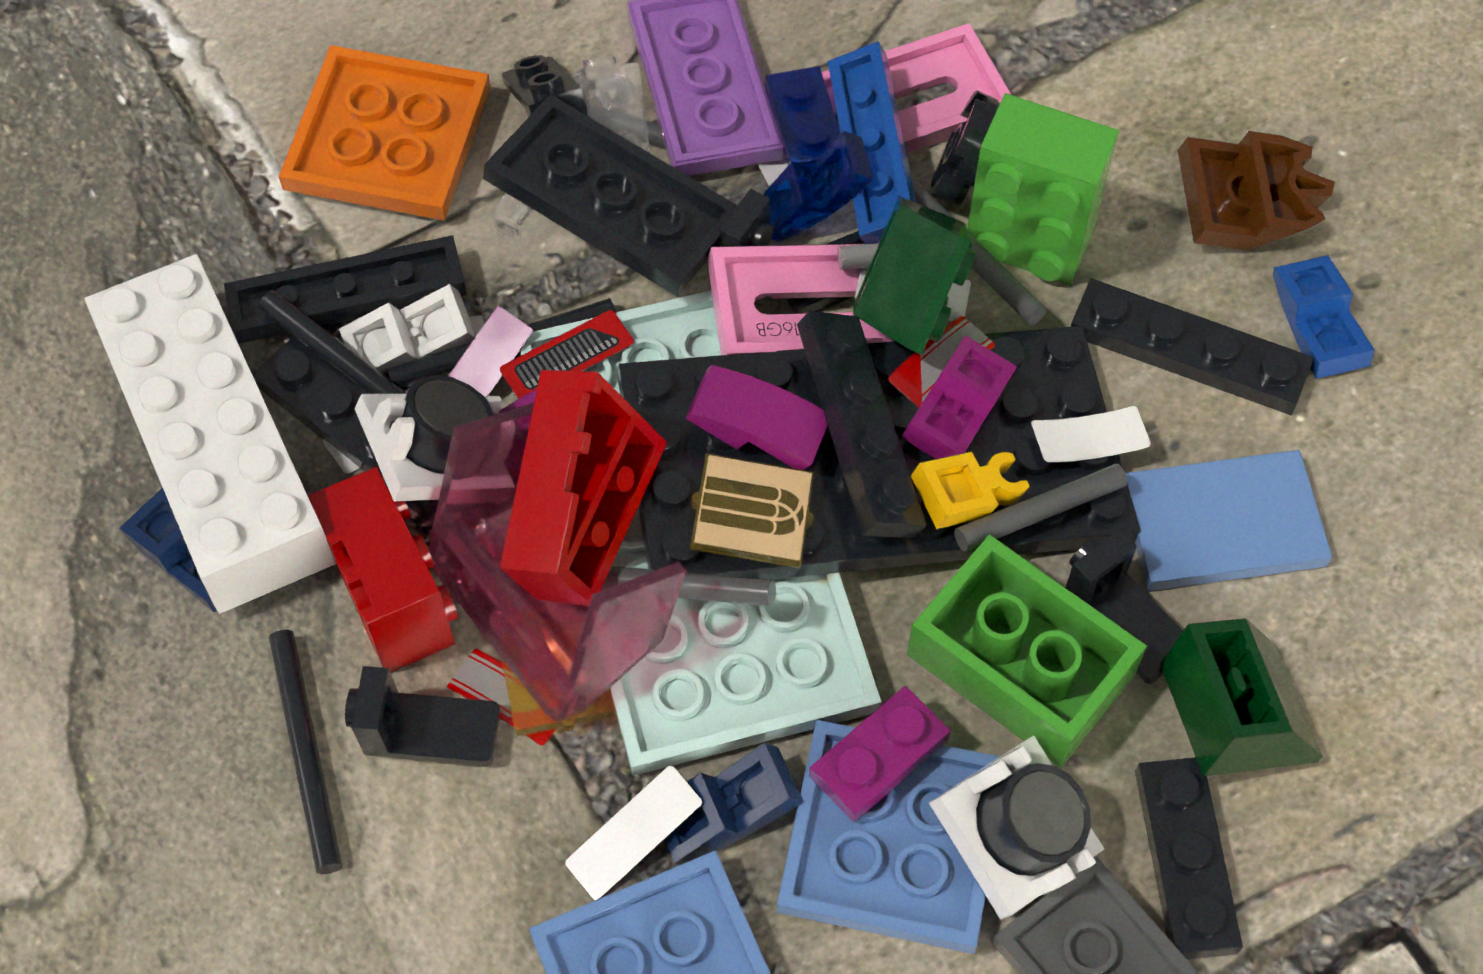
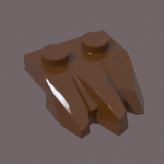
[1177,131,1335,250]

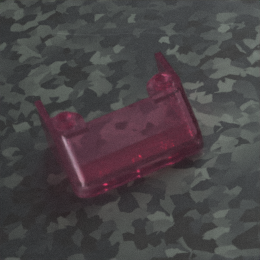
[429,403,686,721]

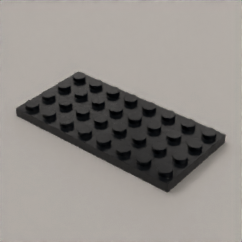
[617,326,1141,580]

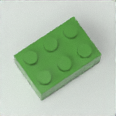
[967,93,1120,286]
[907,534,1147,768]

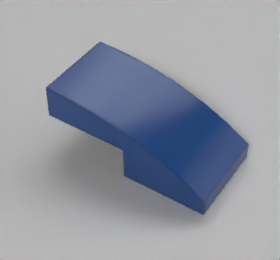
[1273,255,1374,379]

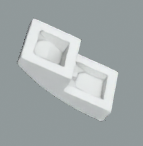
[339,284,476,376]

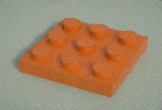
[279,45,491,221]

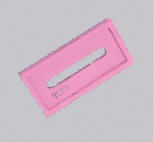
[770,23,1011,186]
[707,244,951,355]

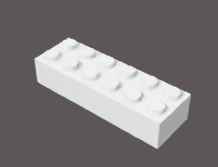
[84,254,336,614]

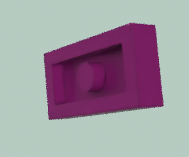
[809,685,951,823]

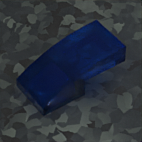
[763,131,874,242]

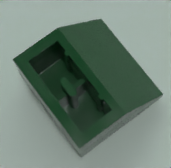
[853,196,976,354]
[1160,618,1323,777]

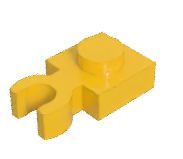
[911,452,1030,529]

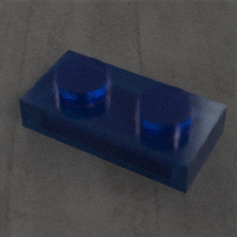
[765,66,846,178]

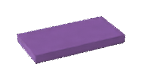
[627,0,783,176]

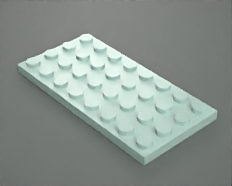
[519,290,882,776]

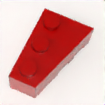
[500,370,667,607]
[307,467,459,672]

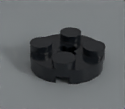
[929,90,1000,206]

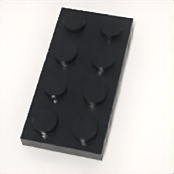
[483,94,738,297]

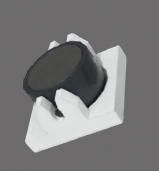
[355,375,512,501]
[929,736,1104,919]

